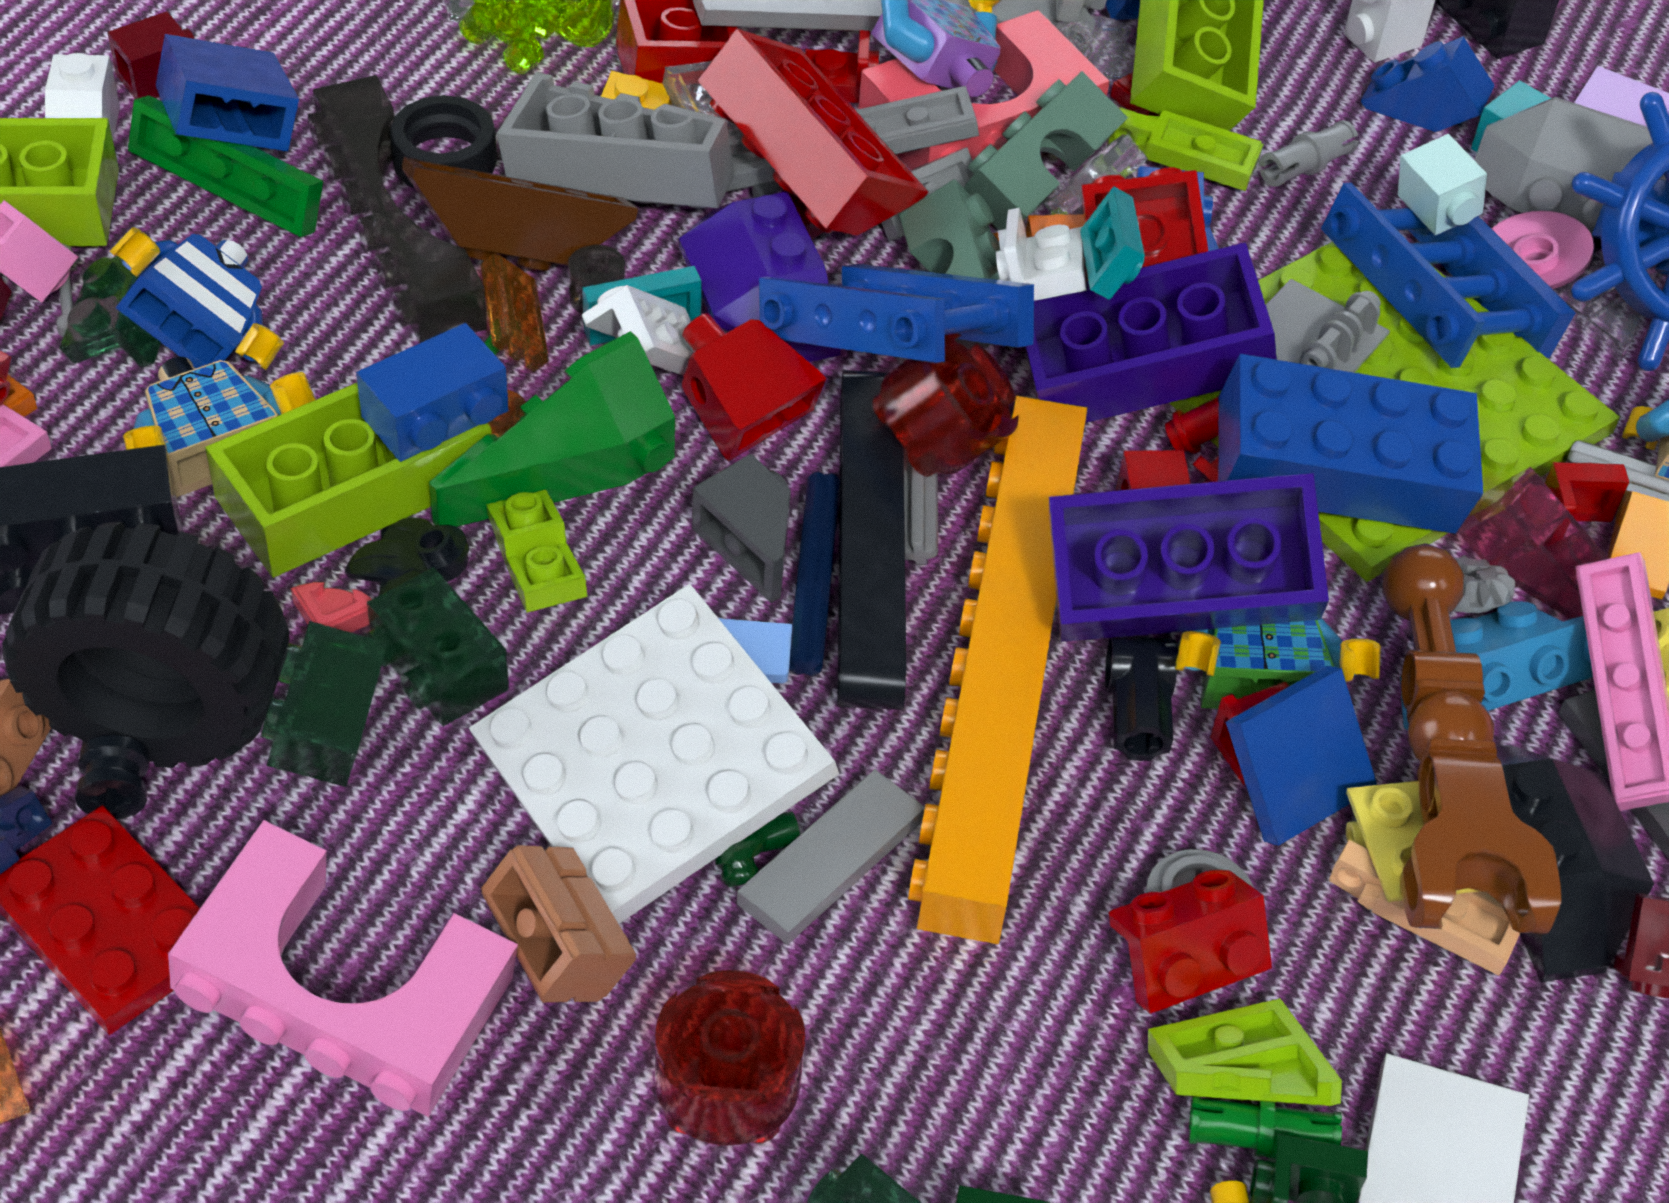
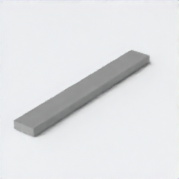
[692,0,1095,39]

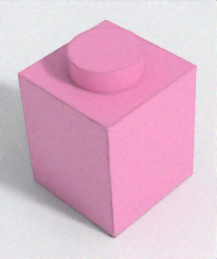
[0,200,78,303]

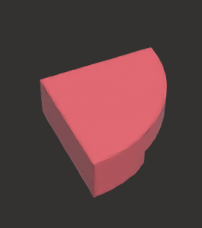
[291,582,380,645]

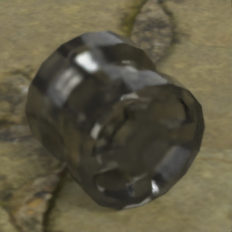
[568,244,626,314]

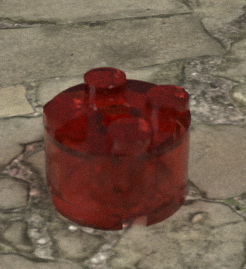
[872,333,1019,477]
[655,970,806,1146]

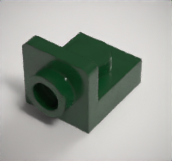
[1249,1134,1368,1203]

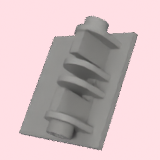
[1266,279,1390,373]

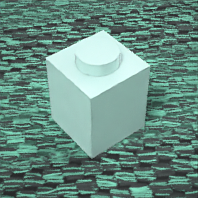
[1398,134,1487,235]

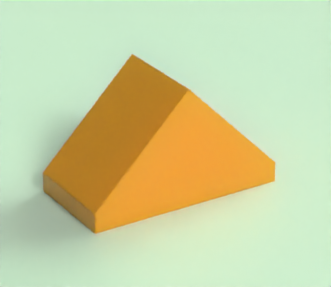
[1607,490,1669,600]

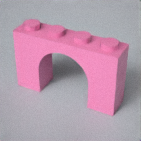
[168,820,518,1117]

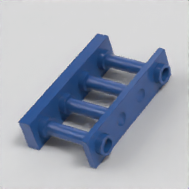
[1321,183,1576,368]
[759,264,1034,363]

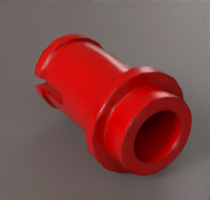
[1165,396,1219,454]

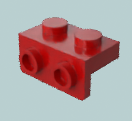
[1108,870,1272,1014]

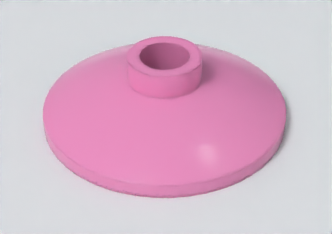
[1491,211,1594,289]

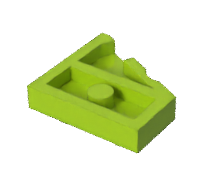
[1148,998,1342,1106]

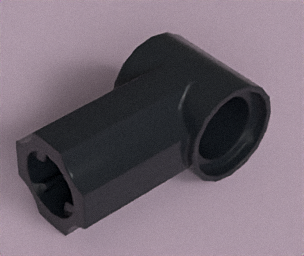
[1105,636,1178,761]

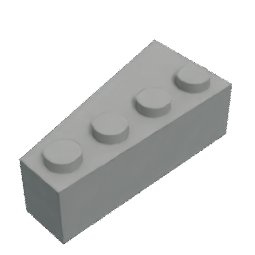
[497,71,735,208]

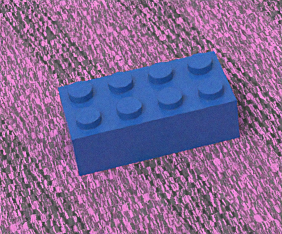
[1218,354,1483,534]

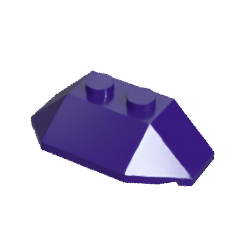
[679,192,841,362]

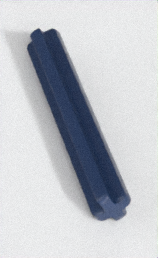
[789,471,840,677]

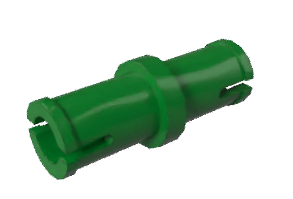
[1188,1096,1342,1158]

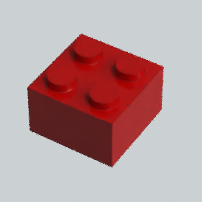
[615,0,738,107]

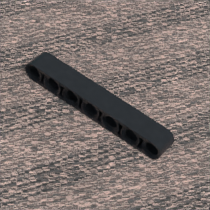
[837,370,906,710]

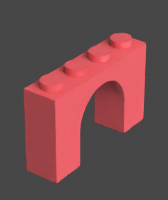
[859,10,1110,170]

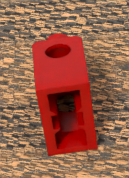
[682,313,827,462]

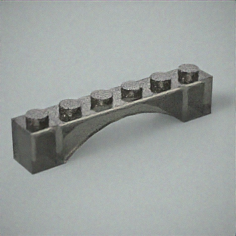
[308,75,487,343]

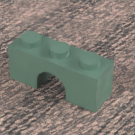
[963,71,1128,230]
[899,179,1000,361]

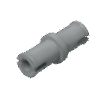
[1259,120,1359,187]

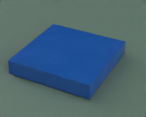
[1226,666,1377,846]

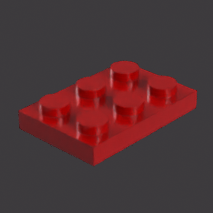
[0,805,200,1036]

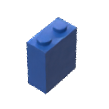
[155,34,299,151]

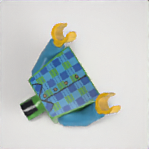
[1175,618,1381,709]

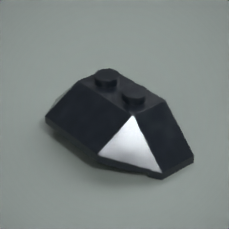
[1496,745,1654,982]

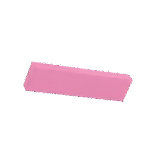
[1575,552,1669,811]

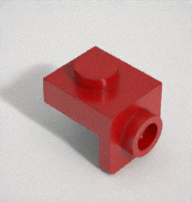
[1533,462,1629,545]

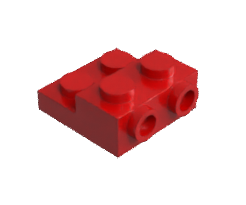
[1082,167,1208,268]

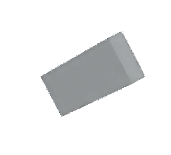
[737,769,925,945]

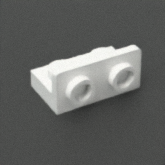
[996,208,1087,301]
[582,285,695,376]

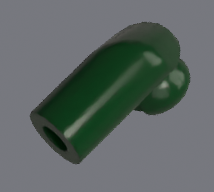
[715,811,800,887]

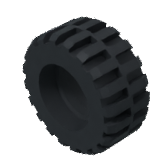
[2,522,290,768]

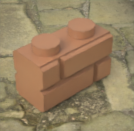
[481,845,636,1003]

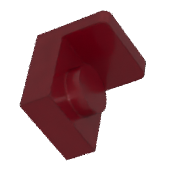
[1613,893,1669,998]

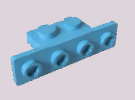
[1400,601,1593,731]

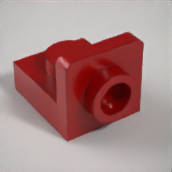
[805,30,879,103]

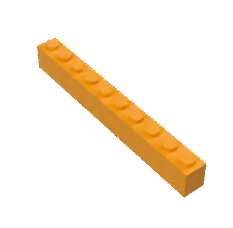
[908,396,1087,944]

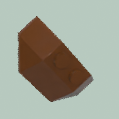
[402,157,638,270]

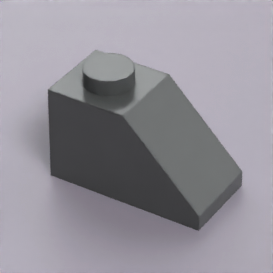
[692,454,791,603]

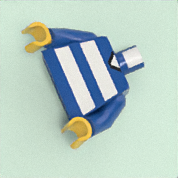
[110,227,284,370]

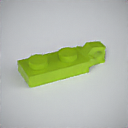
[1109,107,1264,191]

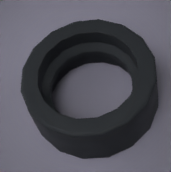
[390,95,497,189]

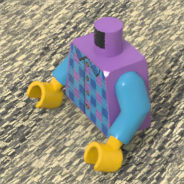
[871,0,1001,97]

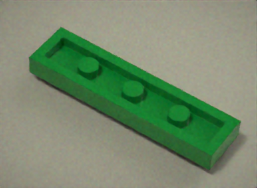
[128,95,324,237]

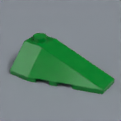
[429,331,675,527]

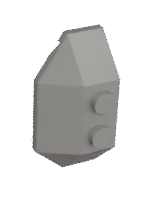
[1475,97,1666,238]

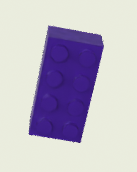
[1025,242,1277,423]
[1049,473,1329,642]

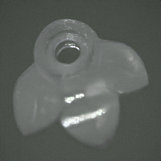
[1054,16,1135,80]

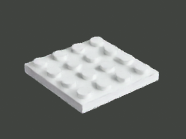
[469,584,839,924]

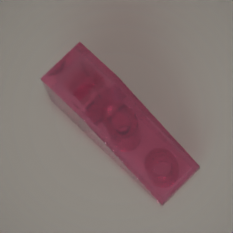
[1458,467,1609,619]

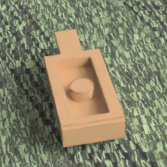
[1329,840,1520,976]

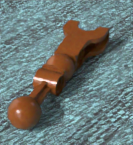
[1382,543,1561,934]

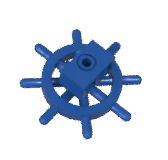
[1571,92,1669,371]

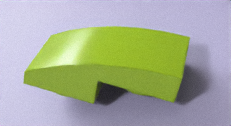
[486,490,588,613]

